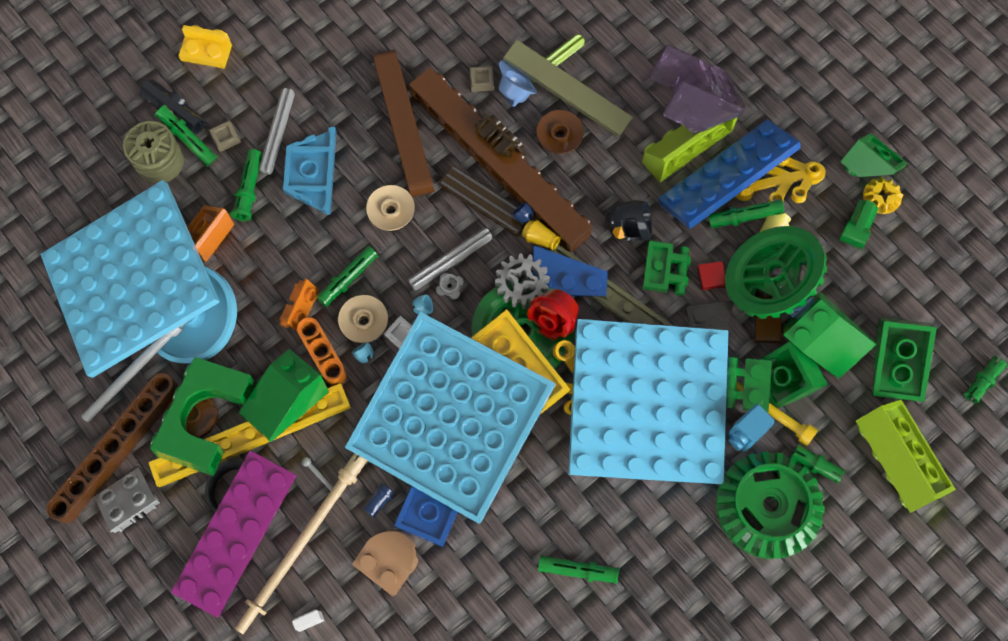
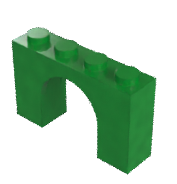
[150,357,256,476]

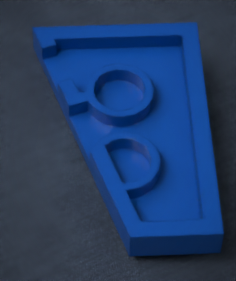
[533,246,608,297]

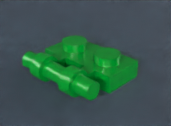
[642,241,691,296]
[726,357,772,412]

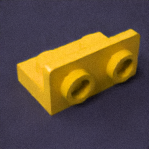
[179,25,232,69]

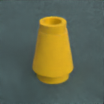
[522,220,560,250]

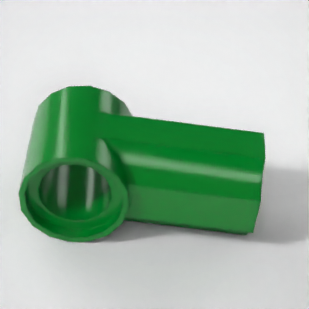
[839,200,879,250]

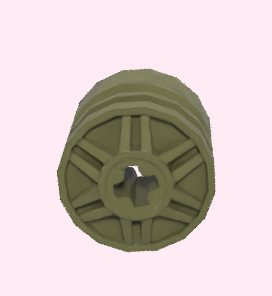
[123,121,184,184]

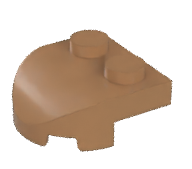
[352,530,418,596]

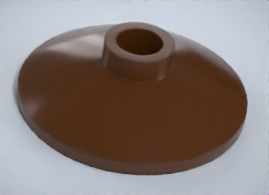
[537,110,584,154]

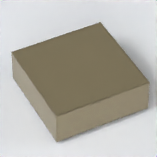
[470,66,494,92]
[209,120,241,152]

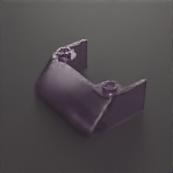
[649,44,745,133]

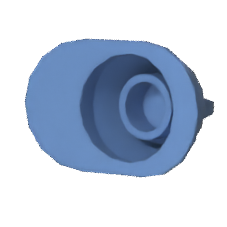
[499,60,537,106]

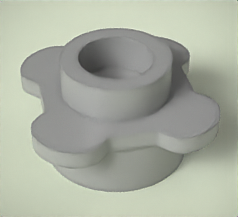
[436,273,464,299]

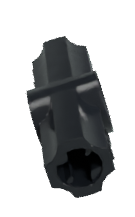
[139,79,206,134]

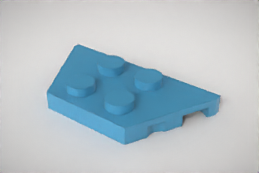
[283,127,337,215]

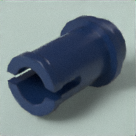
[362,483,394,518]

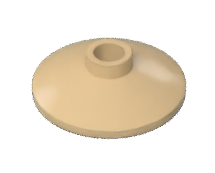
[366,185,415,231]
[338,295,388,343]

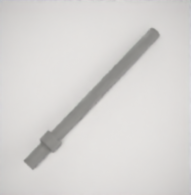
[81,323,185,422]

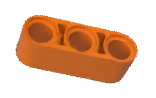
[297,317,347,386]

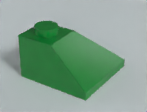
[840,133,908,177]
[760,342,828,409]

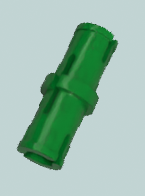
[963,356,1007,404]
[791,444,845,484]

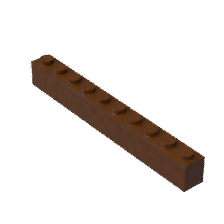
[409,68,592,253]

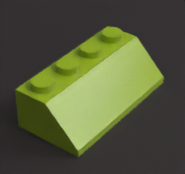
[642,100,741,183]
[856,400,956,513]

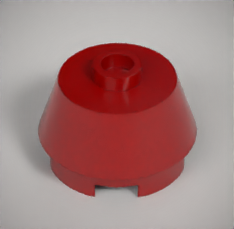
[527,289,579,340]

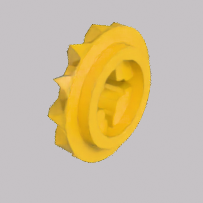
[863,176,903,214]

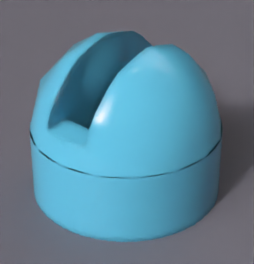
[412,295,433,315]
[352,342,374,363]

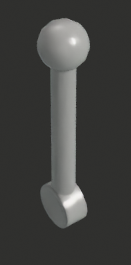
[301,457,341,496]

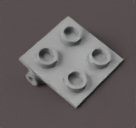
[94,467,160,533]

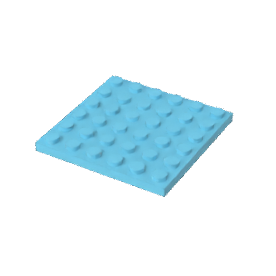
[40,180,220,378]
[345,312,556,524]
[568,319,728,484]

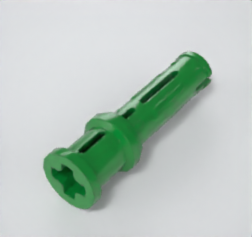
[230,149,263,221]

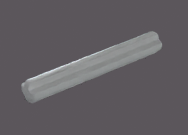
[259,88,295,175]
[408,228,492,290]

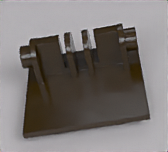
[475,111,526,159]

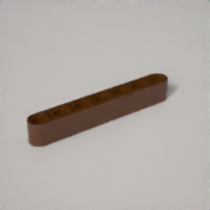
[373,49,434,198]
[46,373,179,524]

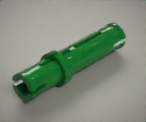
[155,105,218,167]
[709,198,785,229]
[316,246,378,308]
[538,555,619,584]

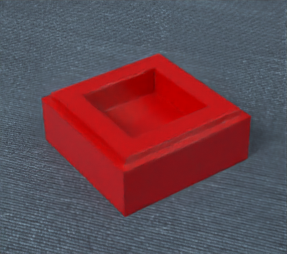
[697,261,726,290]

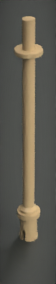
[235,453,368,634]

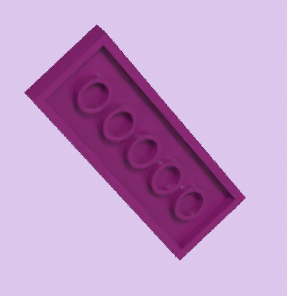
[171,451,297,618]

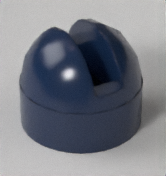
[512,202,533,223]

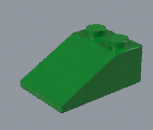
[784,292,876,379]
[872,317,937,402]
[239,349,329,442]

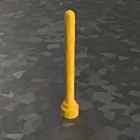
[736,381,818,447]

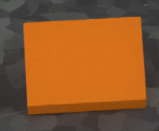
[187,205,234,262]

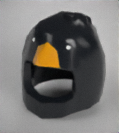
[605,200,652,241]

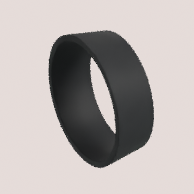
[205,460,243,512]

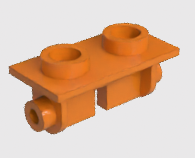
[279,279,319,332]

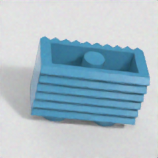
[727,403,774,452]

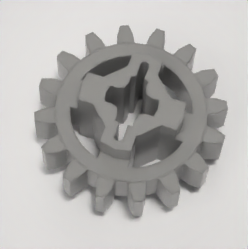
[495,253,550,309]

